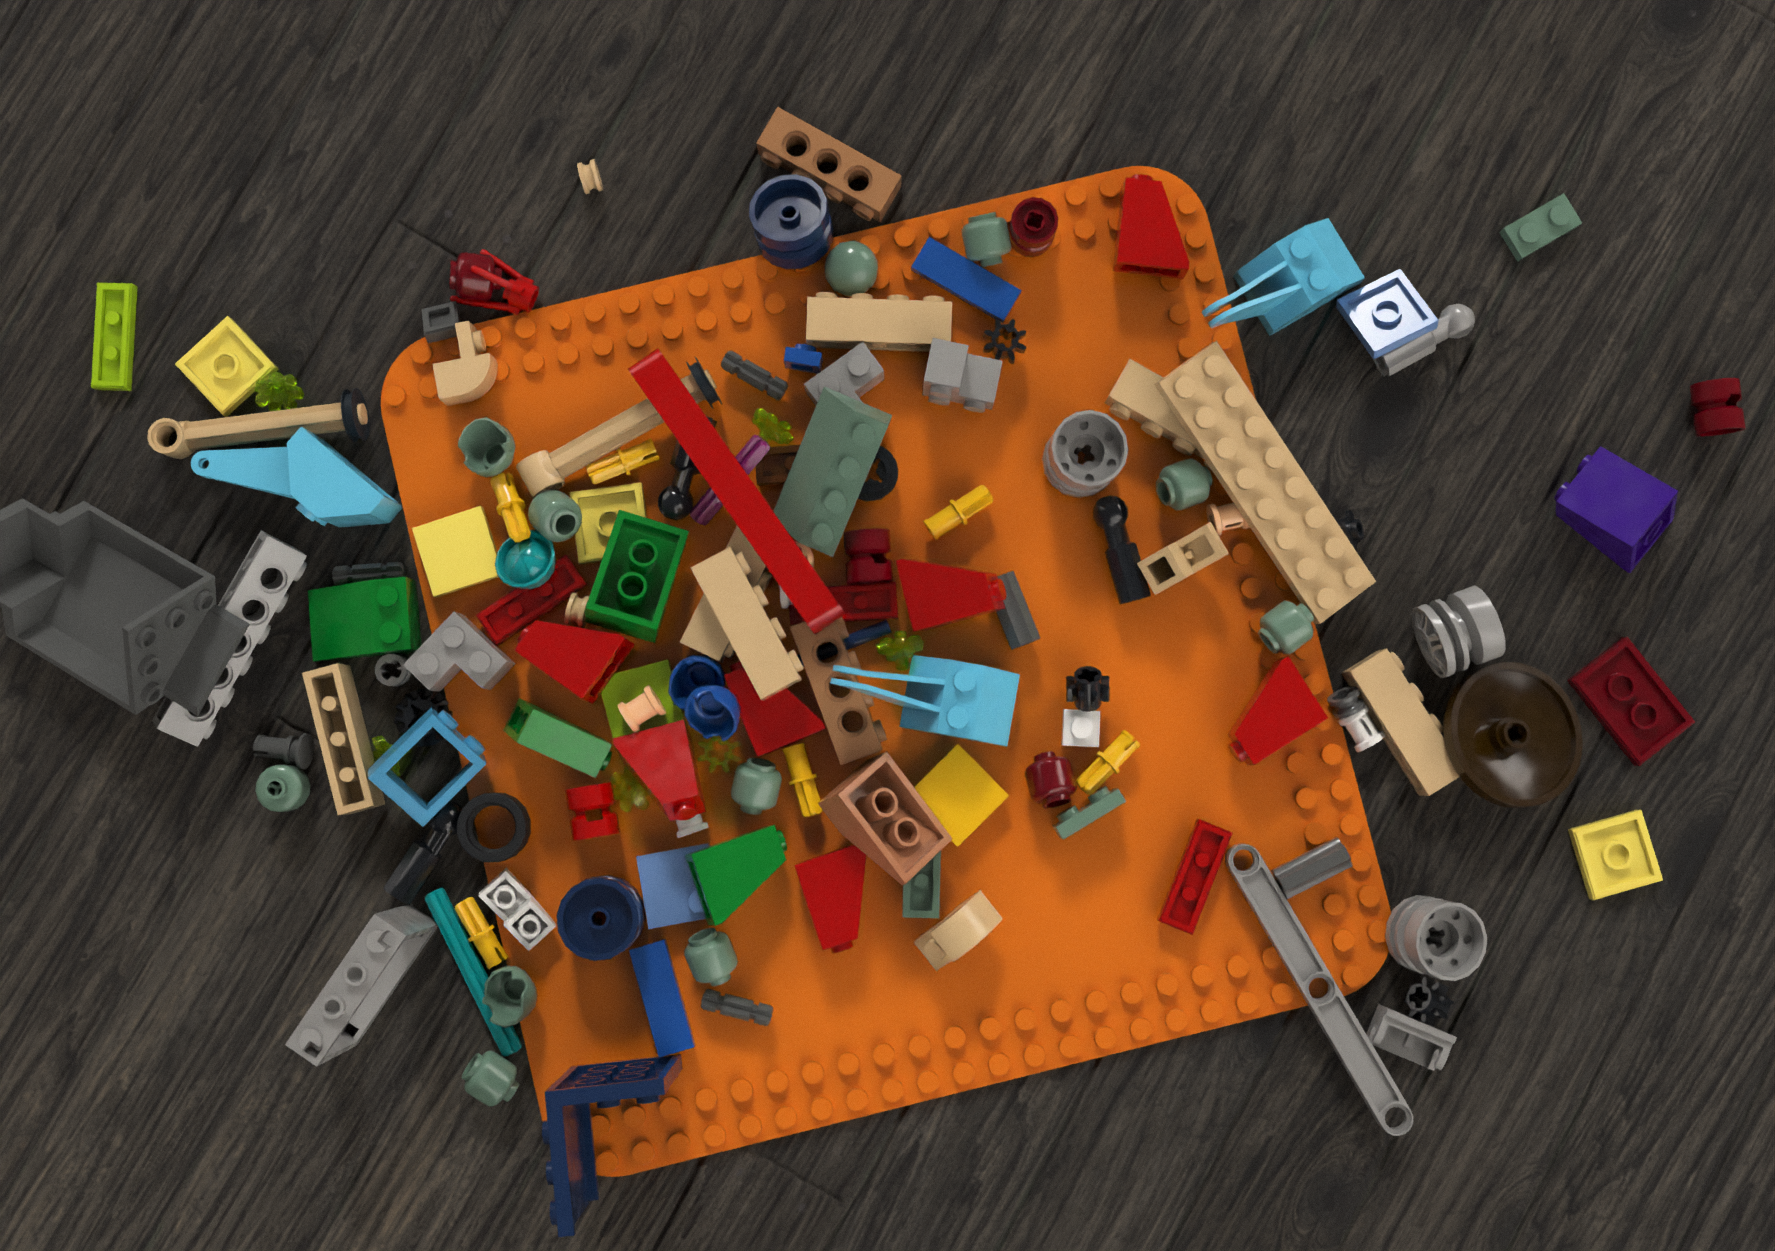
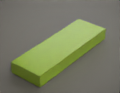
[91,283,137,391]

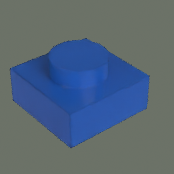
[783,344,823,374]

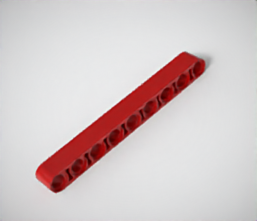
[628,348,845,635]

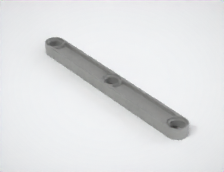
[1225,843,1413,1136]

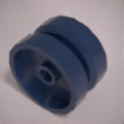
[749,174,833,269]
[557,875,646,961]

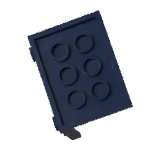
[542,1054,683,1237]

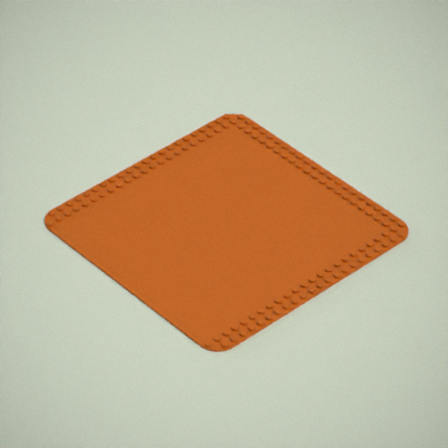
[381,166,1391,1177]

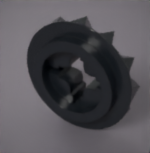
[858,446,898,502]
[393,689,453,747]

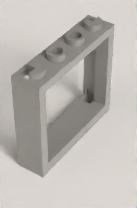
[285,904,438,1067]

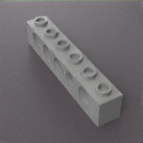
[152,530,307,747]

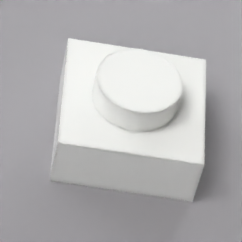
[1061,709,1101,747]

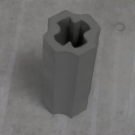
[996,571,1040,650]
[1271,837,1353,899]

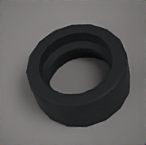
[457,793,531,862]

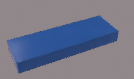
[911,237,1022,324]
[629,939,696,1058]

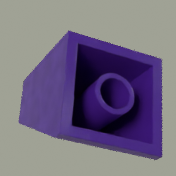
[1554,446,1678,573]

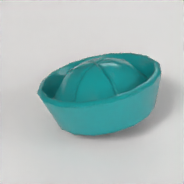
[495,530,556,589]

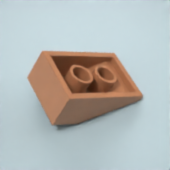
[818,751,953,885]

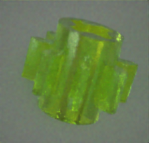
[698,736,742,773]

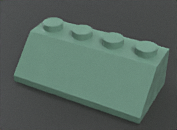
[773,386,892,557]

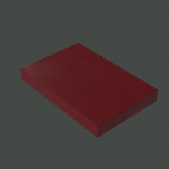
[1567,636,1695,766]

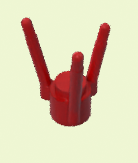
[450,249,539,315]

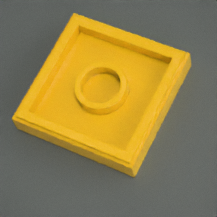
[914,744,1009,847]

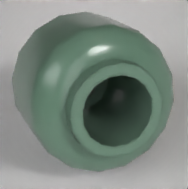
[961,212,1012,267]
[1156,458,1212,511]
[528,489,582,542]
[1258,601,1314,655]
[731,758,782,815]
[255,765,311,812]
[684,928,738,986]
[461,1050,519,1107]

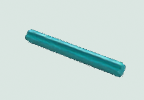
[425,888,522,1057]

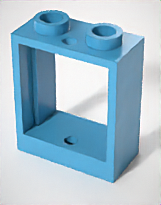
[368,707,487,827]

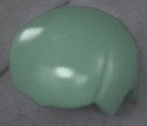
[824,240,878,297]
[458,417,516,478]
[482,965,538,1028]

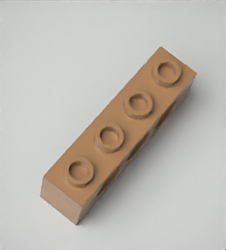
[756,107,902,222]
[790,617,887,765]

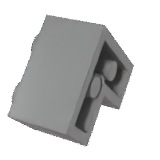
[922,338,1003,413]
[804,342,884,406]
[403,611,516,692]

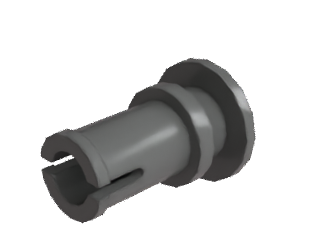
[253,733,315,769]

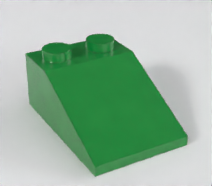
[585,510,689,643]
[308,577,421,662]

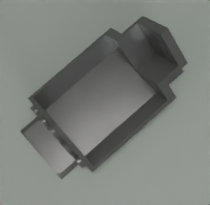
[0,498,250,716]

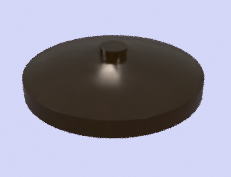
[1443,662,1583,808]

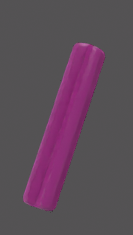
[690,435,770,526]

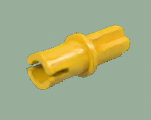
[586,438,660,484]
[490,473,531,543]
[923,485,993,540]
[1076,730,1140,795]
[782,743,823,817]
[455,897,509,969]

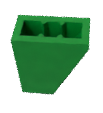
[503,698,612,778]
[685,825,787,926]

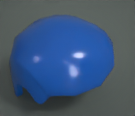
[668,655,726,712]
[684,685,741,741]

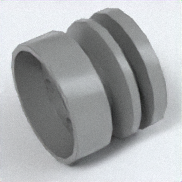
[1042,410,1128,498]
[1411,585,1506,678]
[1385,895,1487,981]

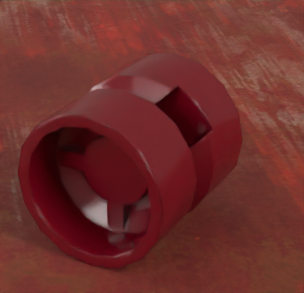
[1009,197,1058,257]
[1690,378,1746,437]
[844,528,893,585]

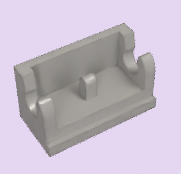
[1366,1004,1457,1071]

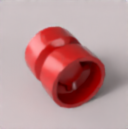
[565,782,620,841]

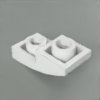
[478,868,556,951]

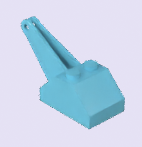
[1201,218,1365,336]
[191,426,403,528]
[830,655,1020,747]

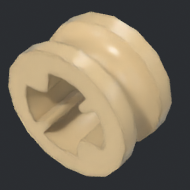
[577,159,603,195]
[564,593,589,628]

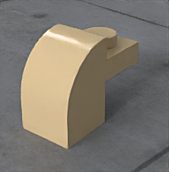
[433,321,498,406]
[1137,522,1229,595]
[914,890,1003,971]

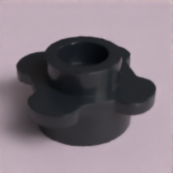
[1336,510,1364,551]

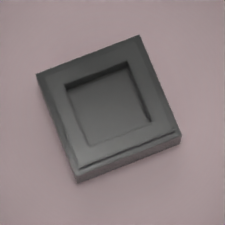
[421,301,461,343]

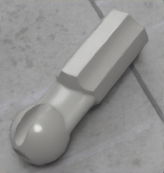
[1372,304,1475,376]

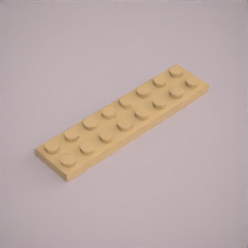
[1154,341,1376,624]

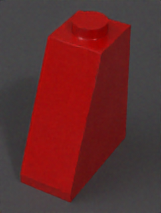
[1113,174,1190,279]
[896,559,1007,632]
[514,620,635,704]
[1227,656,1328,765]
[724,661,827,757]
[613,720,706,821]
[794,844,867,954]

